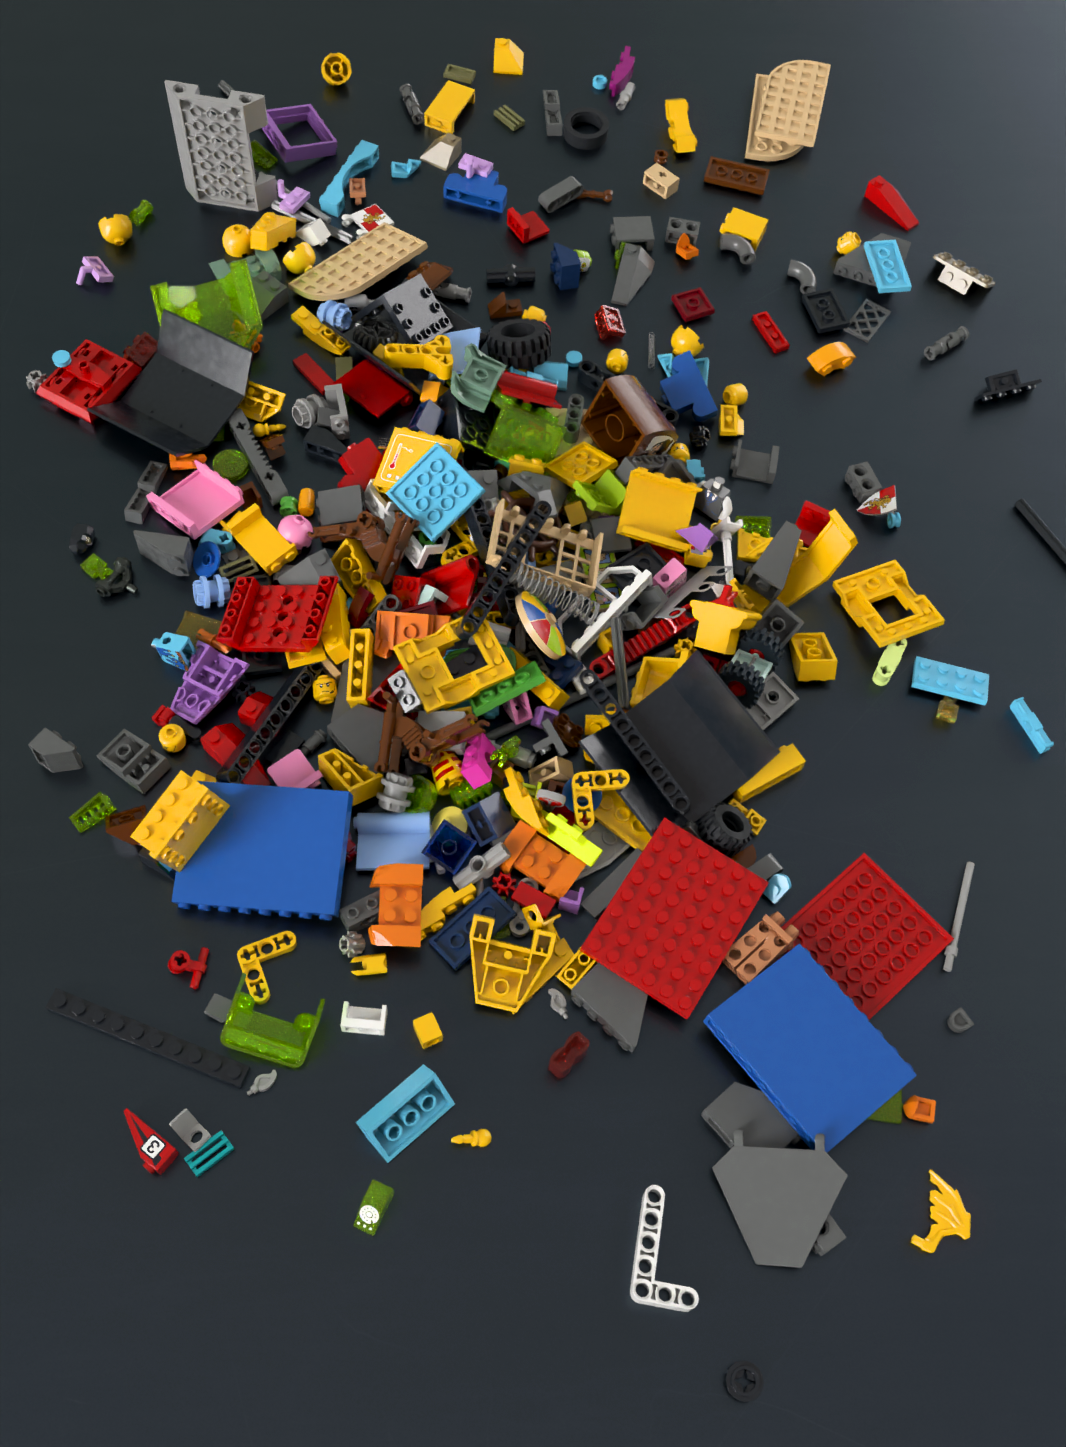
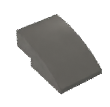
[97,729,172,794]

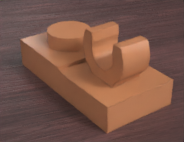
[349,178,366,205]

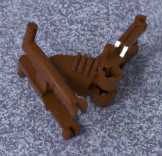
[308,511,419,588]
[374,691,490,774]

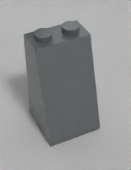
[743,520,802,602]

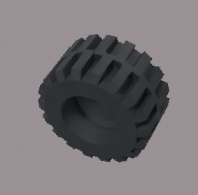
[698,803,753,857]

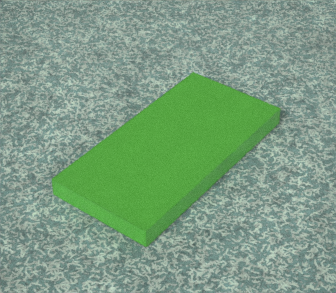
[468,661,546,717]

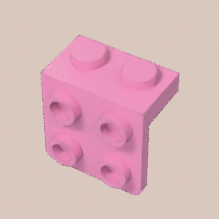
[267,749,323,789]

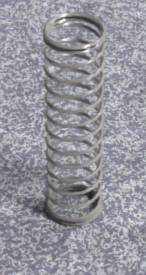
[509,562,600,624]

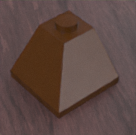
[105,805,148,845]

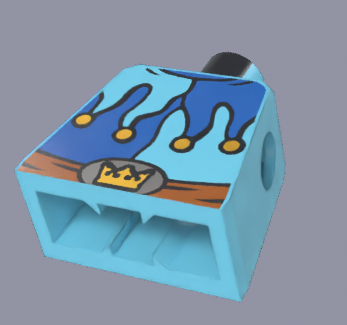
[151,632,196,672]

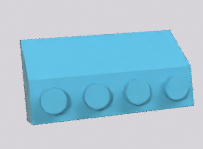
[356,1064,455,1163]

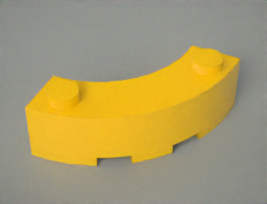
[665,98,697,153]

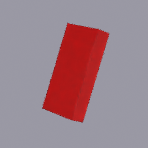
[511,881,557,919]

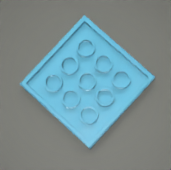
[386,442,486,543]

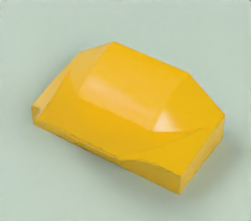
[718,405,744,436]

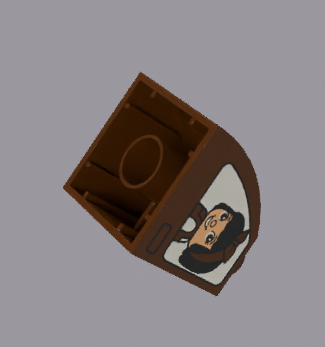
[580,375,679,471]

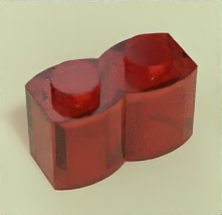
[548,1031,590,1079]

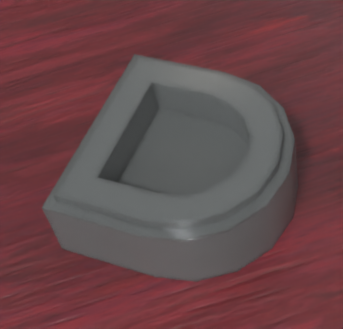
[947,1007,974,1033]

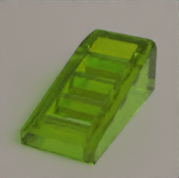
[250,140,278,169]
[735,516,772,538]
[69,792,116,833]

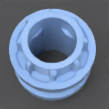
[317,300,352,332]
[193,574,231,609]

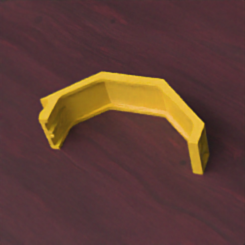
[729,509,858,613]

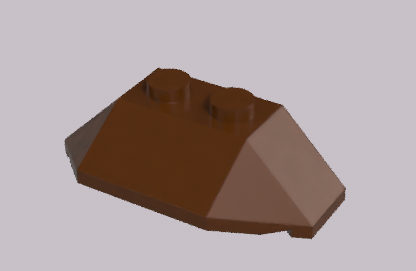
[407,261,454,291]

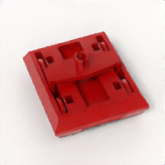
[36,339,142,424]

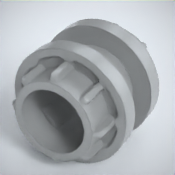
[292,394,329,429]
[376,771,416,813]

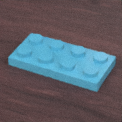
[863,240,912,293]
[911,656,989,706]

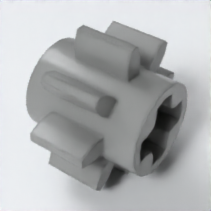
[26,370,47,392]
[339,931,365,958]

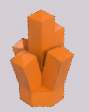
[169,453,207,470]

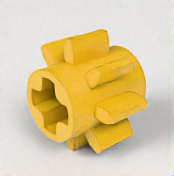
[674,638,697,658]

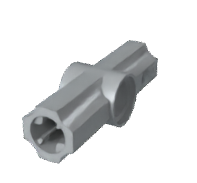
[452,841,511,890]

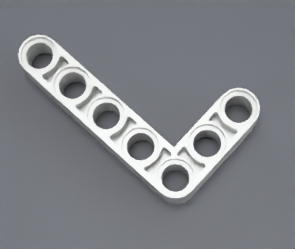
[630,1185,699,1312]

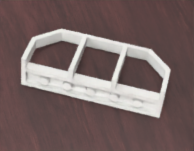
[364,479,450,569]
[558,565,653,661]

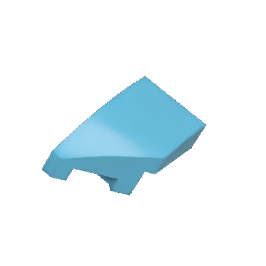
[391,159,421,178]

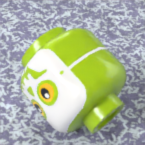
[574,249,592,272]

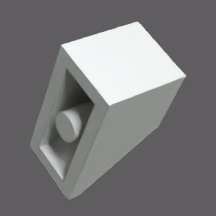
[296,218,331,246]

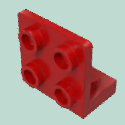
[507,207,550,244]
[795,500,831,547]
[389,575,436,610]

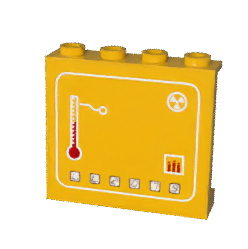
[373,427,465,494]

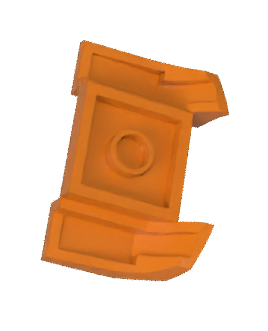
[374,610,451,659]
[499,820,587,903]
[368,863,423,947]

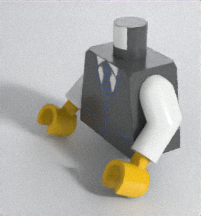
[694,477,733,530]

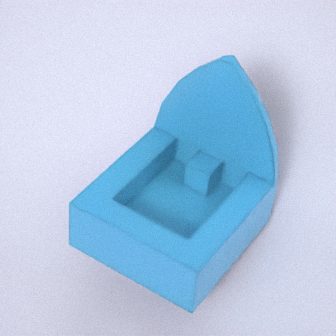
[763,873,791,904]

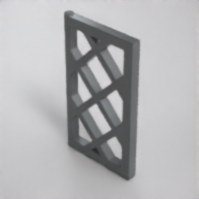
[843,299,891,343]

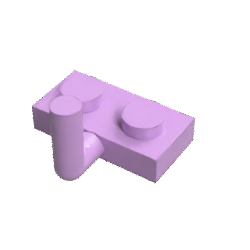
[459,153,493,179]
[277,179,310,215]
[76,256,114,285]

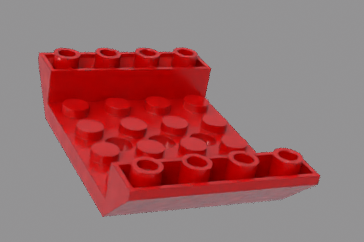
[216,576,339,652]

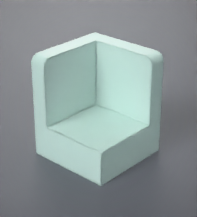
[418,584,449,605]

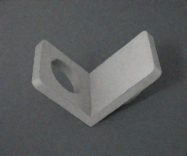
[169,1108,211,1152]

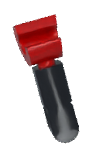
[151,704,202,743]

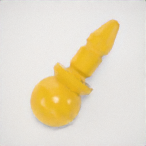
[253,423,286,437]
[451,1129,492,1147]

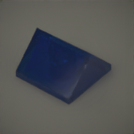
[421,819,477,876]

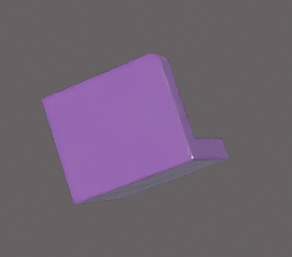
[530,706,559,730]
[558,887,584,915]

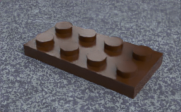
[704,156,770,195]

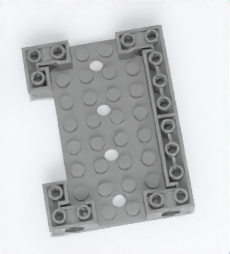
[165,80,278,212]

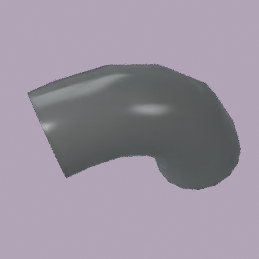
[720,233,756,264]
[787,259,817,294]

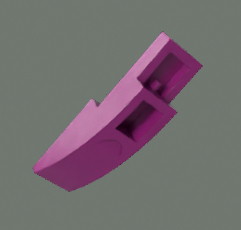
[609,46,635,97]

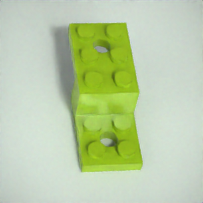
[572,469,627,516]

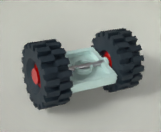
[718,627,784,709]

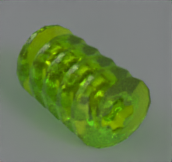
[449,781,493,810]

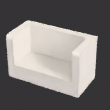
[340,1001,387,1036]

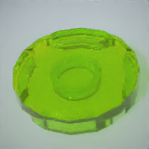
[212,449,248,481]

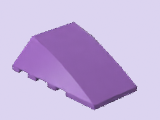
[170,640,250,725]

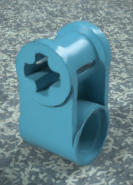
[198,528,236,554]

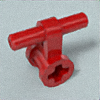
[168,947,209,989]

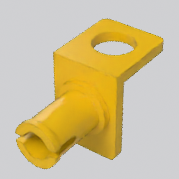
[522,904,561,943]

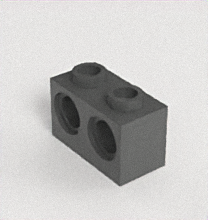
[665,217,700,247]
[845,461,883,503]

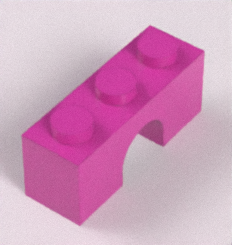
[461,733,496,789]

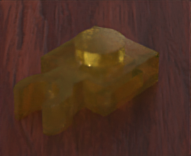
[936,696,959,724]

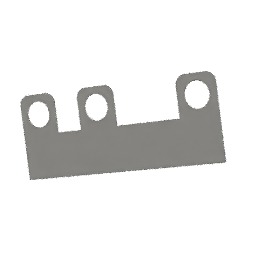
[652,566,732,618]

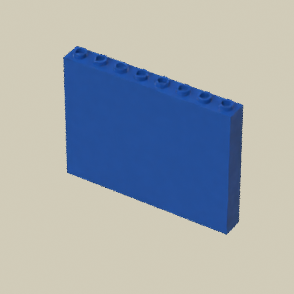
[171,781,353,920]
[703,943,917,1153]

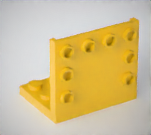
[130,770,230,872]

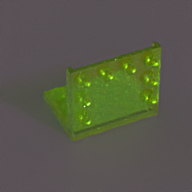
[484,389,567,476]

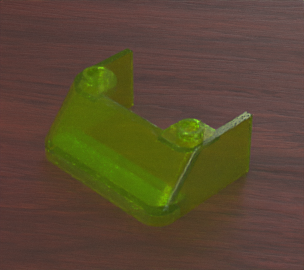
[220,973,325,1068]

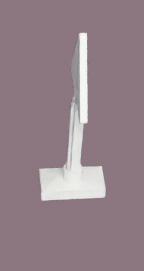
[711,517,743,604]

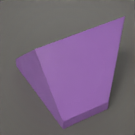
[675,523,719,553]

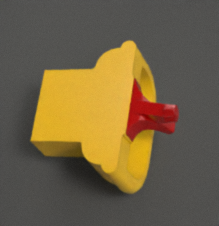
[690,584,762,655]

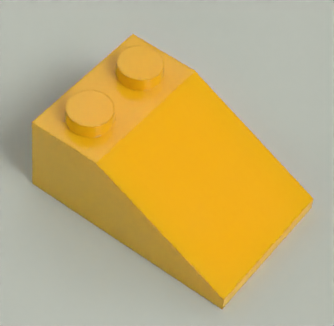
[789,632,838,682]

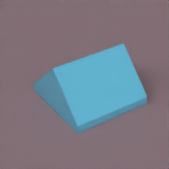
[534,361,568,391]

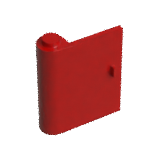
[333,359,414,418]
[496,371,562,409]
[421,555,479,616]

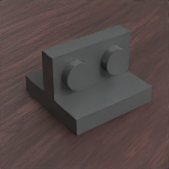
[532,719,568,758]

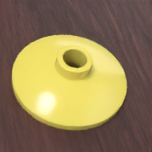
[432,806,468,846]

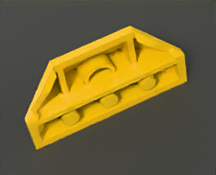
[237,381,286,423]

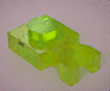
[80,553,113,580]

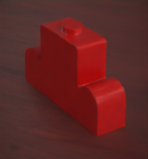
[338,438,387,492]

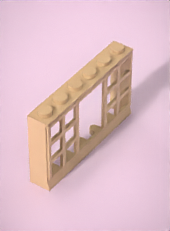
[485,498,604,597]

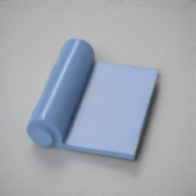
[428,327,481,385]
[353,811,431,871]

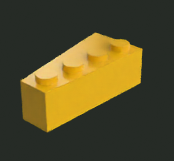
[331,538,391,616]

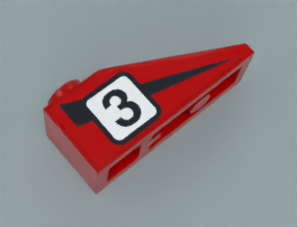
[123,1108,179,1175]

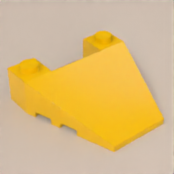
[469,914,556,1013]

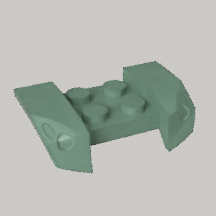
[208,249,282,297]
[451,343,507,413]

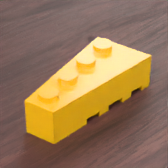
[320,583,351,665]

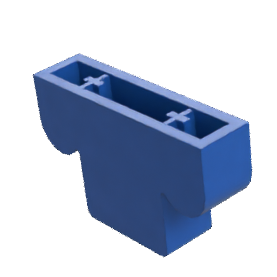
[443,170,507,213]
[660,350,718,422]

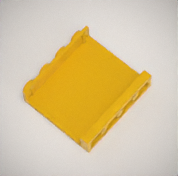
[616,467,702,553]

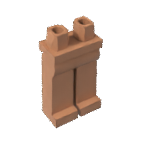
[722,911,799,985]

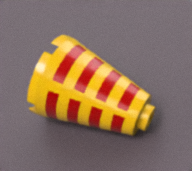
[428,751,469,796]

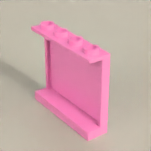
[146,460,245,540]

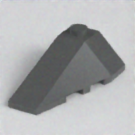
[611,243,655,306]

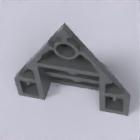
[497,471,571,518]

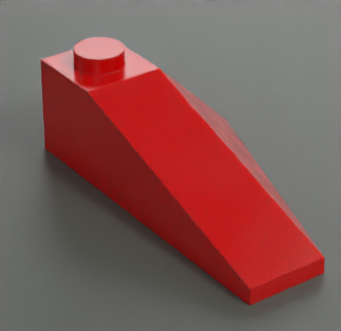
[864,175,919,231]
[200,723,271,786]

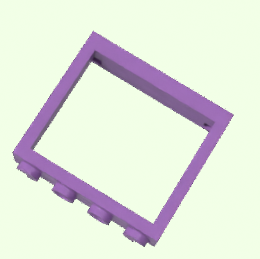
[262,104,338,163]

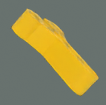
[383,335,454,380]

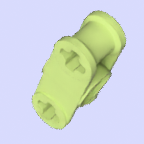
[872,639,907,686]

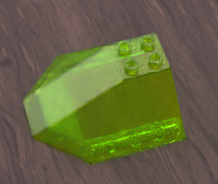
[150,259,263,349]

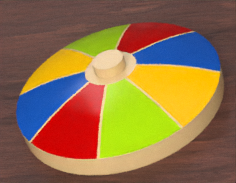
[515,591,566,660]

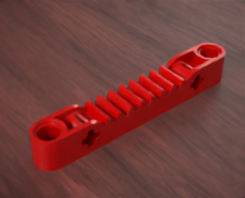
[588,603,697,680]

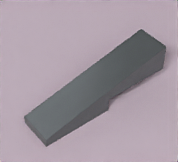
[543,90,563,136]
[124,461,168,525]
[581,848,642,920]

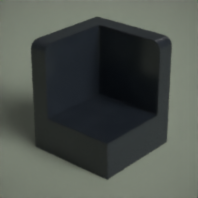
[404,758,427,781]

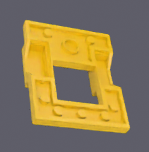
[832,560,945,648]
[393,611,515,715]

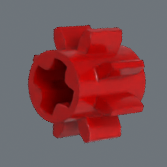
[492,872,516,898]

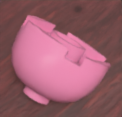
[277,515,313,550]

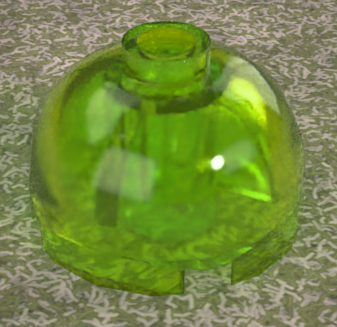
[405,775,438,813]

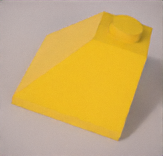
[493,38,524,75]

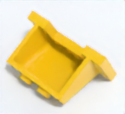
[629,651,691,708]

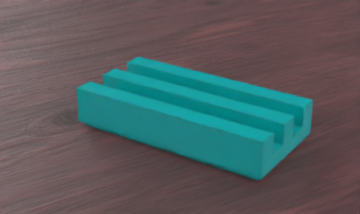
[184,1130,234,1178]

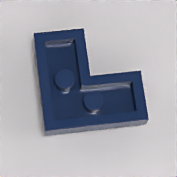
[543,654,584,690]

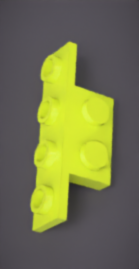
[541,810,603,868]

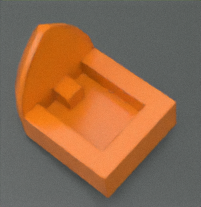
[676,233,699,259]
[903,1095,936,1124]

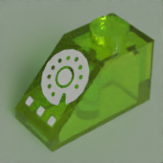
[353,1179,394,1236]

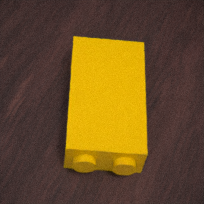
[424,80,475,134]
[226,503,298,576]

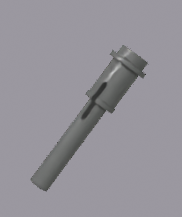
[301,729,327,756]

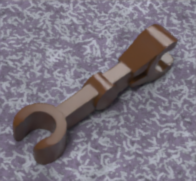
[576,189,612,202]

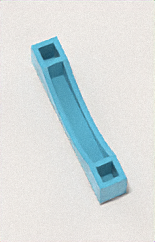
[319,140,379,217]

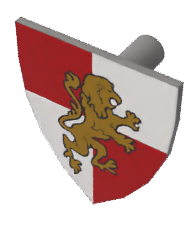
[857,485,897,516]

